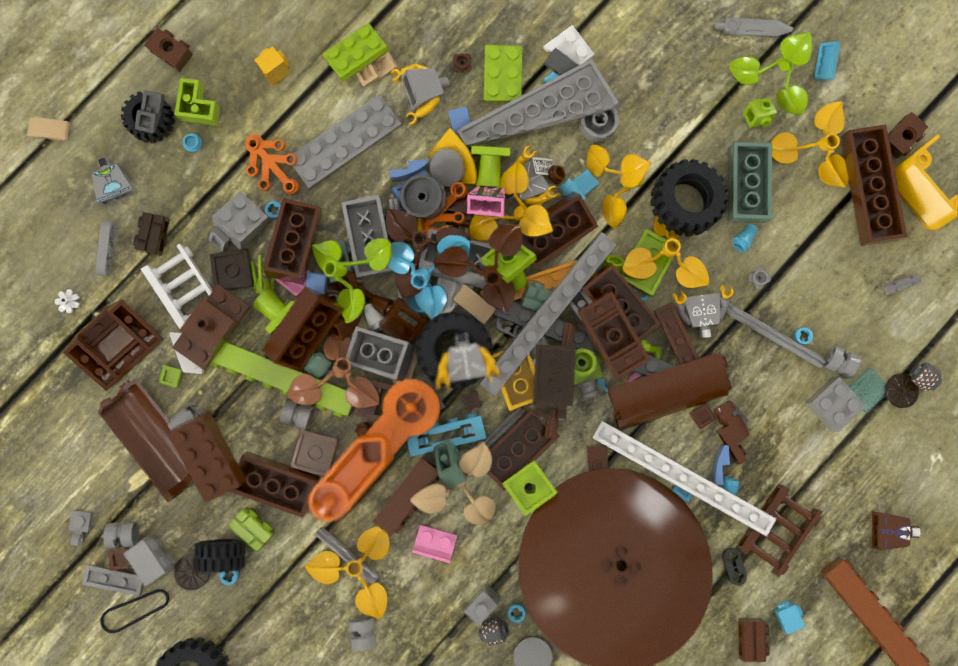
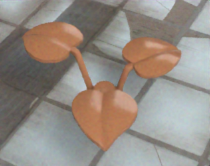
[287,336,379,408]

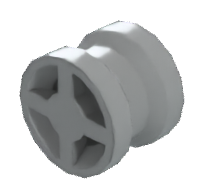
[578,380,600,399]

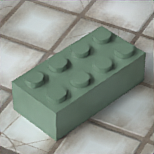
[728,142,772,223]

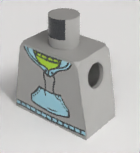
[92,158,137,207]
[461,583,501,625]

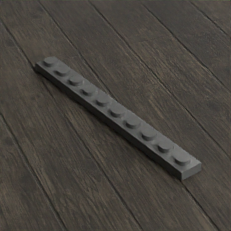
[494,302,675,376]

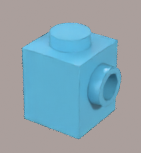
[773,601,805,635]

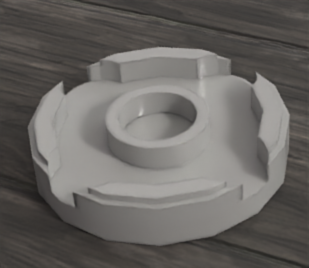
[430,148,466,187]
[513,636,553,666]

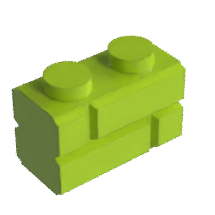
[227,507,275,553]

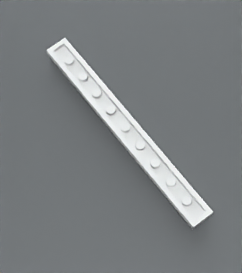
[593,421,776,536]

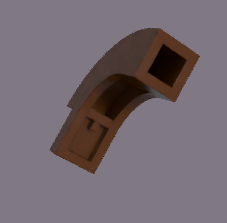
[328,270,366,340]

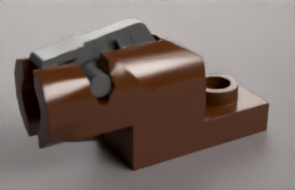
[714,401,749,464]

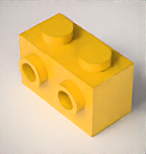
[254,46,291,86]

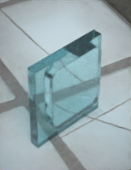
[849,368,886,413]

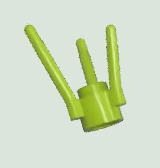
[250,254,275,294]

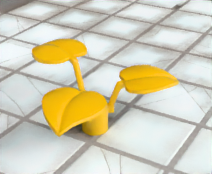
[771,101,848,188]
[586,145,651,229]
[469,162,553,241]
[622,216,709,288]
[305,526,390,619]

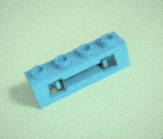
[407,413,486,456]

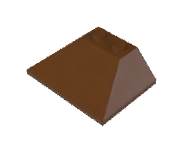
[63,299,164,391]

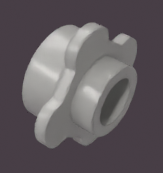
[748,267,771,290]

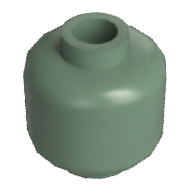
[304,352,332,379]

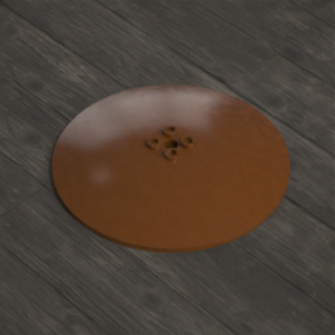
[518,468,713,666]

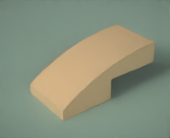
[356,52,398,87]
[27,118,70,141]
[453,284,496,324]

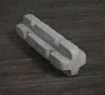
[883,274,922,295]

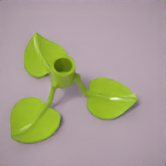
[729,31,813,115]
[312,238,392,323]

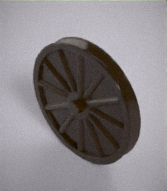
[886,373,919,408]
[174,554,210,590]

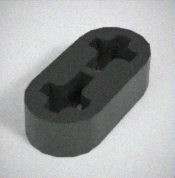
[722,548,747,586]

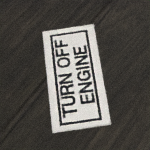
[532,157,555,175]

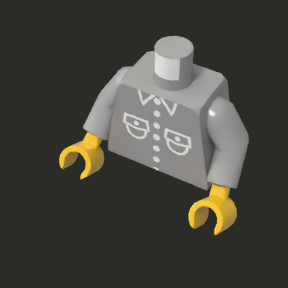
[672,285,734,339]

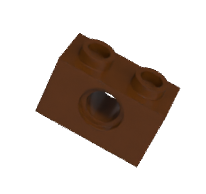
[144,27,193,72]
[888,112,928,159]

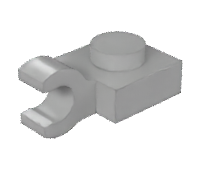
[69,510,93,546]

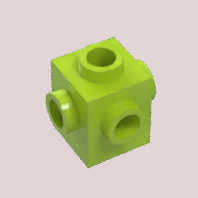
[743,98,777,128]

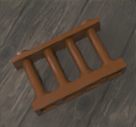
[736,484,822,577]

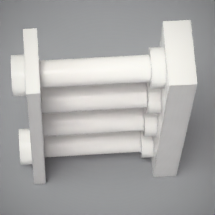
[141,244,213,329]

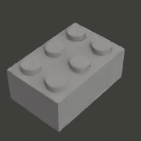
[346,326,415,381]

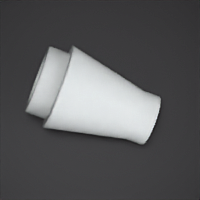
[364,303,384,332]

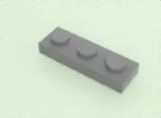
[82,564,144,596]

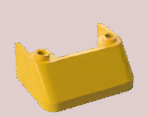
[894,134,958,231]

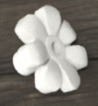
[55,289,80,314]

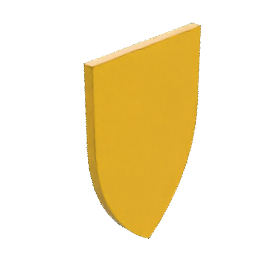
[428,128,477,184]

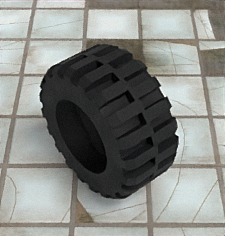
[650,159,729,237]
[417,312,493,389]
[156,638,229,666]

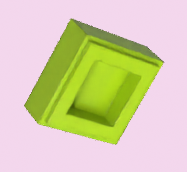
[159,365,183,388]

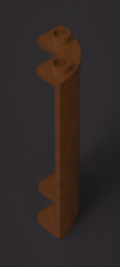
[607,352,732,431]
[98,378,193,502]

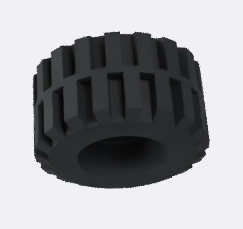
[121,91,175,143]
[194,539,245,572]

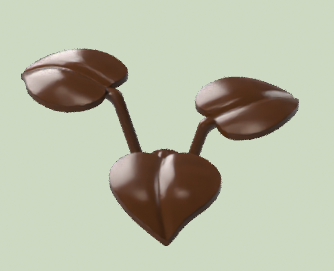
[386,209,471,298]
[434,224,522,312]

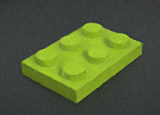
[322,23,389,82]
[484,45,522,103]
[621,229,674,297]

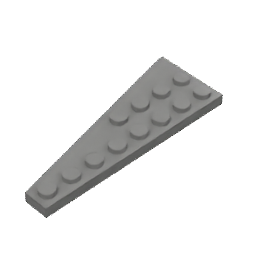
[457,59,619,148]

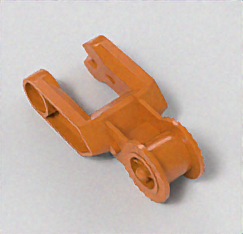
[309,379,441,521]

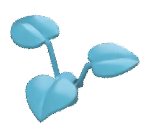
[388,235,470,319]

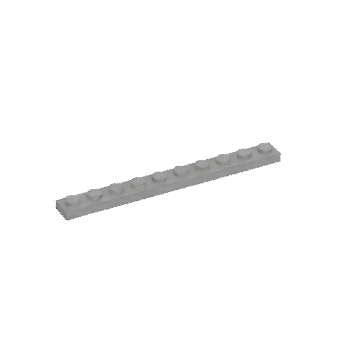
[479,232,617,396]

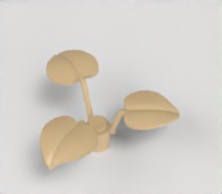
[410,442,496,525]

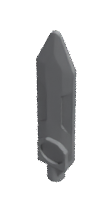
[714,18,793,37]

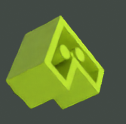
[174,78,220,126]

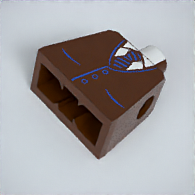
[872,511,920,550]

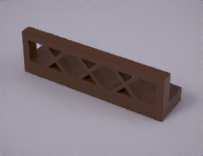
[654,302,699,365]

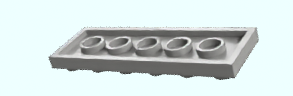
[289,94,402,190]

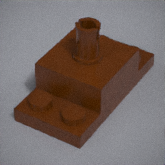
[172,284,251,370]
[577,291,651,380]

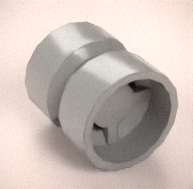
[824,345,861,379]
[280,399,314,431]
[104,521,139,549]
[348,617,377,651]

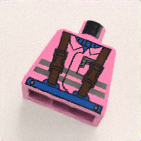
[467,186,505,217]

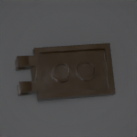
[533,344,576,421]

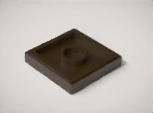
[210,248,254,291]

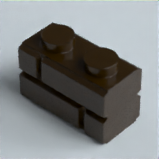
[133,212,170,256]

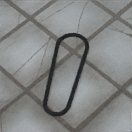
[100,589,169,634]

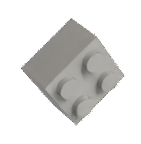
[212,192,268,250]
[804,377,866,432]
[123,535,175,587]

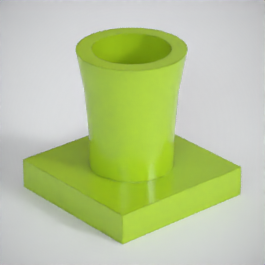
[471,146,510,187]
[481,245,537,291]
[253,288,294,335]
[574,348,603,385]
[502,460,557,516]

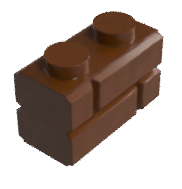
[738,618,770,662]

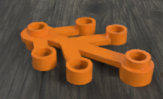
[245,134,300,195]
[417,182,467,235]

